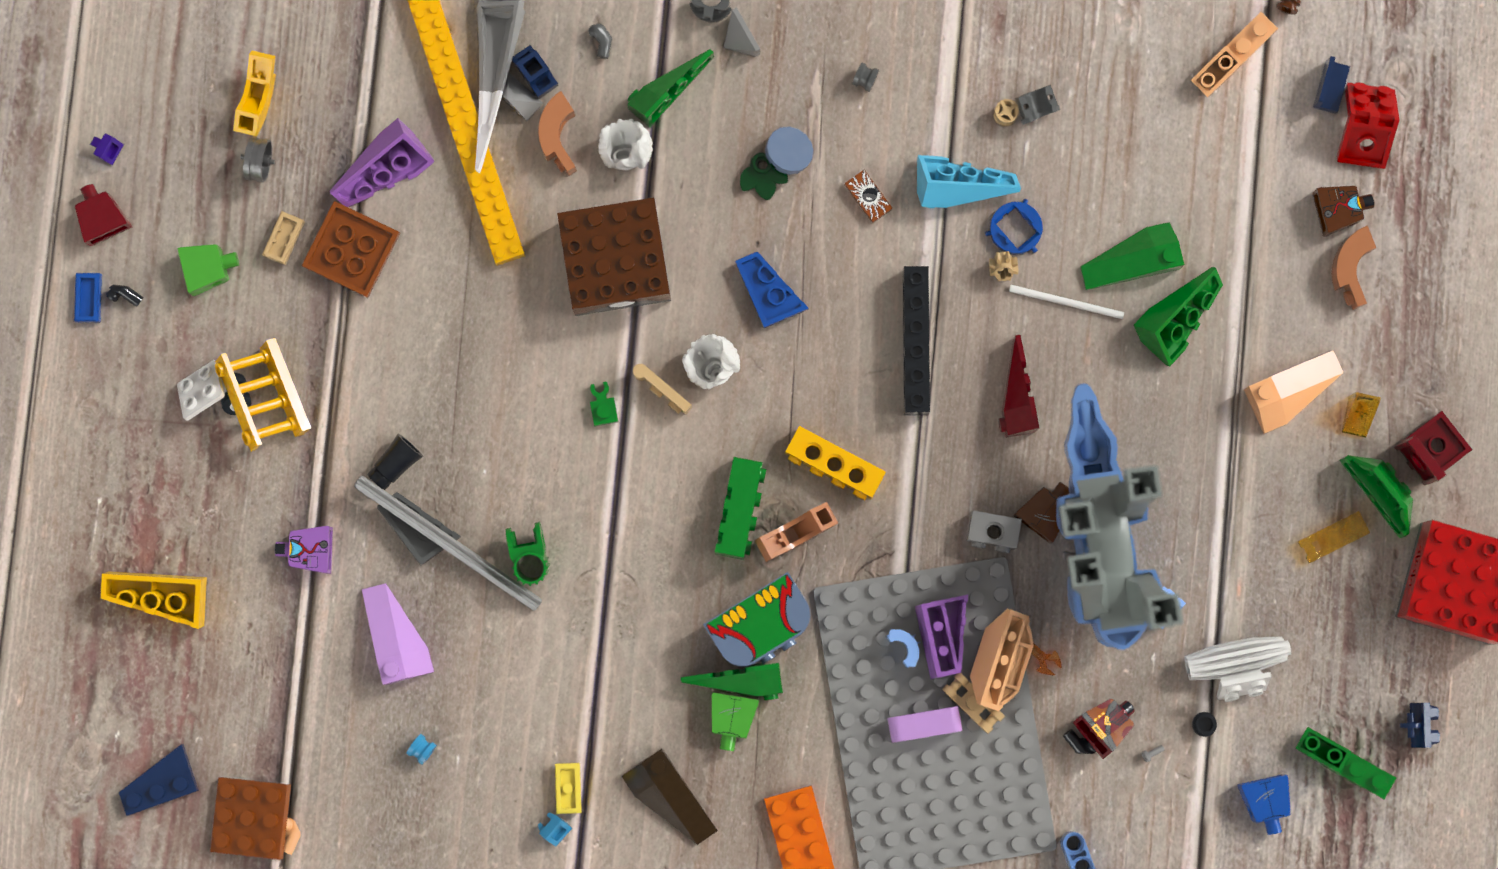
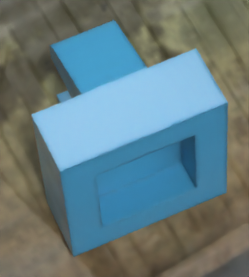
[538,813,572,846]

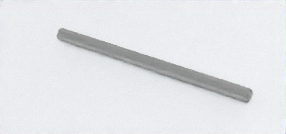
[354,476,542,611]

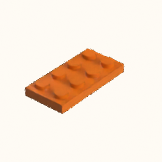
[764,785,835,869]

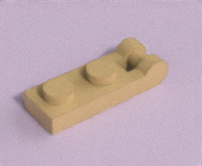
[633,364,692,415]

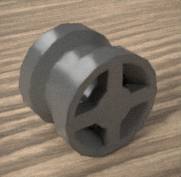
[852,62,879,92]

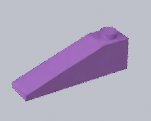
[330,118,435,207]

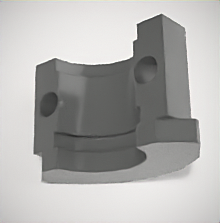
[690,0,732,22]
[1015,85,1060,124]

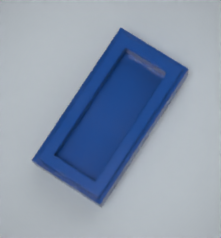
[74,273,102,323]

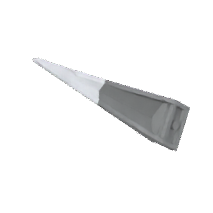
[475,0,525,174]

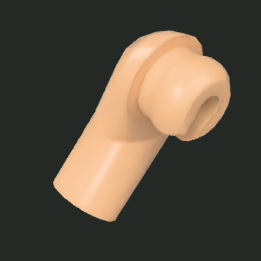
[284,817,301,855]

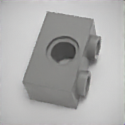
[966,511,1022,553]

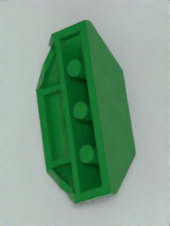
[1339,455,1413,538]

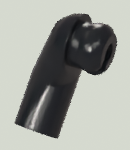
[106,285,144,307]
[1063,729,1096,754]

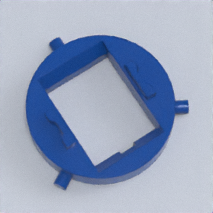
[985,199,1043,255]

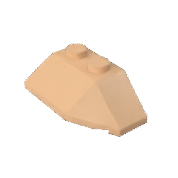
[970,609,1034,711]

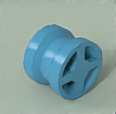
[406,734,437,765]

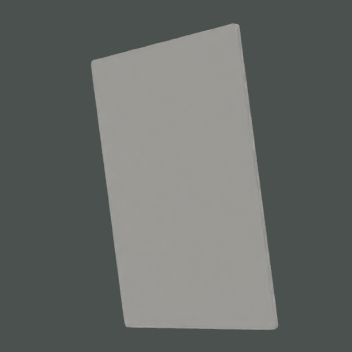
[814,557,1057,869]

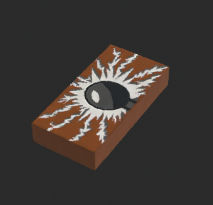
[844,170,893,223]

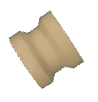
[993,99,1019,127]

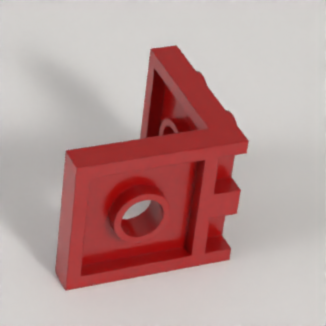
[1336,82,1400,169]

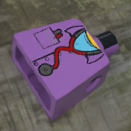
[275,526,333,574]

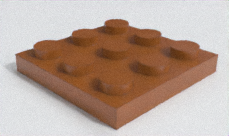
[302,201,401,298]
[210,777,291,860]

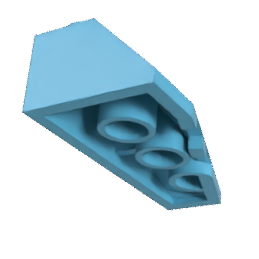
[917,155,1021,208]

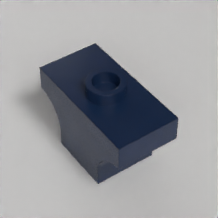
[512,45,559,99]

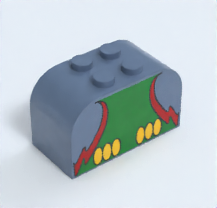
[703,572,810,667]

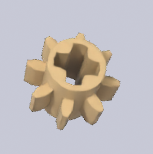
[989,251,1019,282]

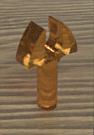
[1031,642,1062,676]

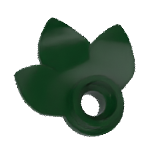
[740,152,788,201]

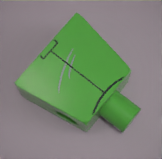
[712,692,759,751]

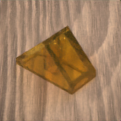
[1342,392,1381,438]

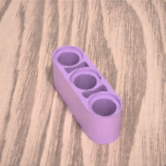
[887,706,963,743]

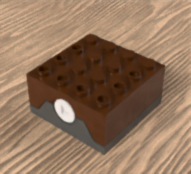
[557,197,671,316]

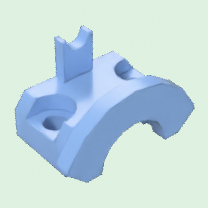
[886,629,920,668]

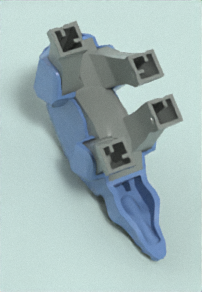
[1056,383,1183,650]

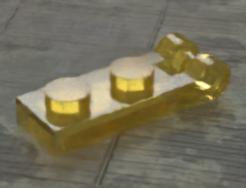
[1297,511,1370,563]

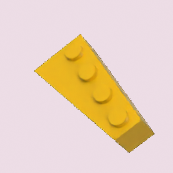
[101,571,207,629]

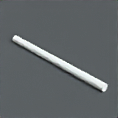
[1009,285,1124,319]

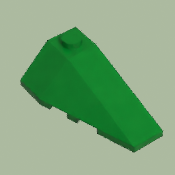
[627,49,714,128]
[1080,222,1185,290]
[680,663,783,701]

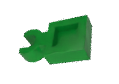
[590,382,619,427]

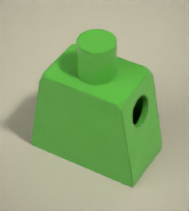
[177,244,239,296]

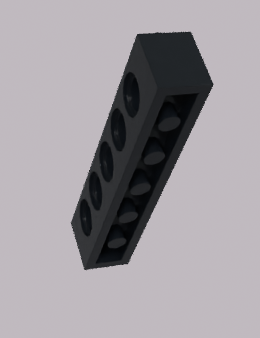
[902,266,930,415]

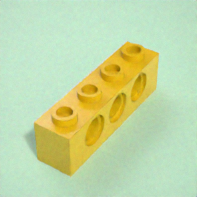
[785,426,886,501]

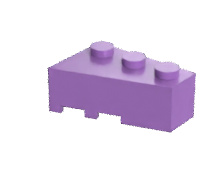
[915,595,968,679]

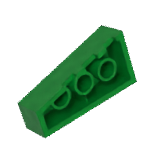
[715,457,767,560]

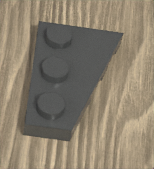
[377,492,461,566]

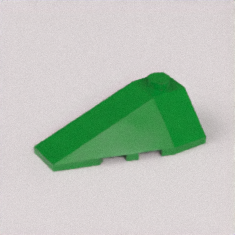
[1134,267,1223,367]

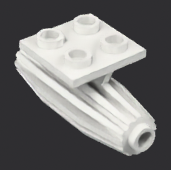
[1184,636,1291,702]

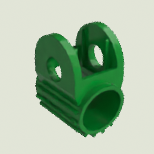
[505,522,550,586]

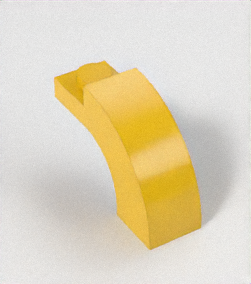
[233,50,276,137]

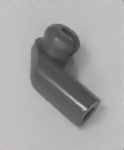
[589,23,612,59]

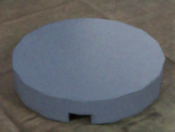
[765,127,814,175]

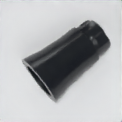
[367,433,423,490]

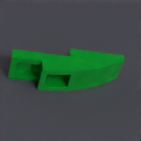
[1295,727,1397,800]

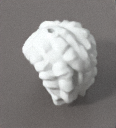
[598,119,653,171]
[682,334,740,390]

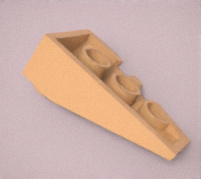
[1244,351,1343,434]

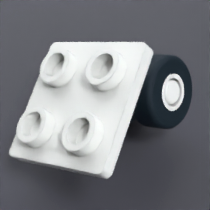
[177,360,252,421]

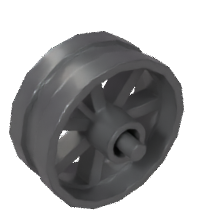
[240,136,275,183]

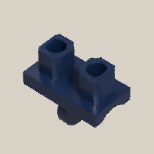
[1400,703,1440,748]

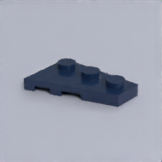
[119,744,199,816]

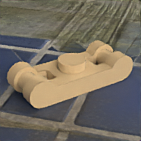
[942,673,1005,734]

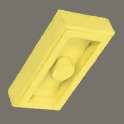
[555,763,582,814]

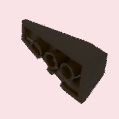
[621,748,718,845]

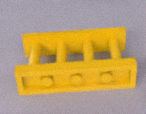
[215,338,311,451]

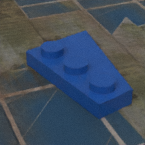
[735,251,809,328]

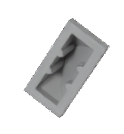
[723,7,760,57]
[501,72,543,121]

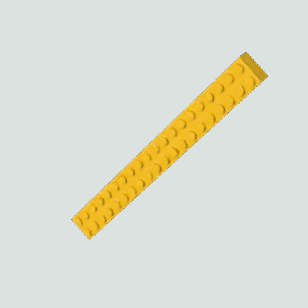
[407,0,525,266]

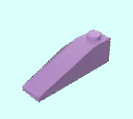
[362,583,434,685]

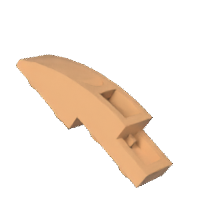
[1191,12,1278,97]

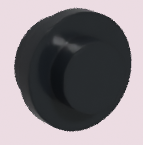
[1192,712,1217,737]

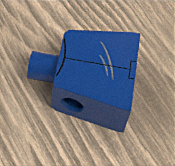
[1237,774,1291,835]

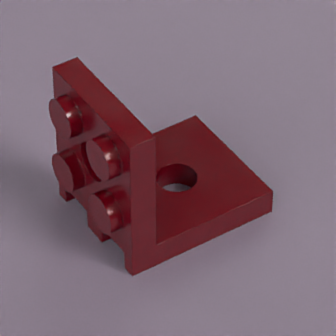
[1394,411,1473,486]

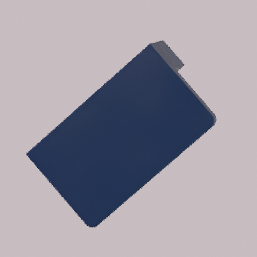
[1313,56,1350,114]

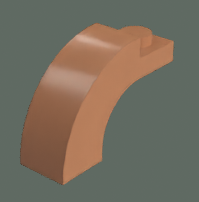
[538,91,577,176]
[1331,225,1376,310]
[754,502,838,562]

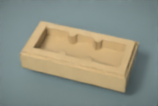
[262,211,305,266]

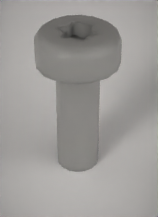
[1142,745,1164,762]

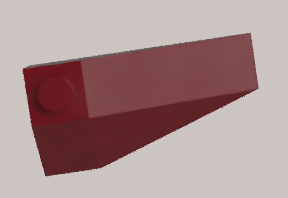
[998,335,1039,438]

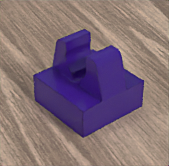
[90,133,124,166]

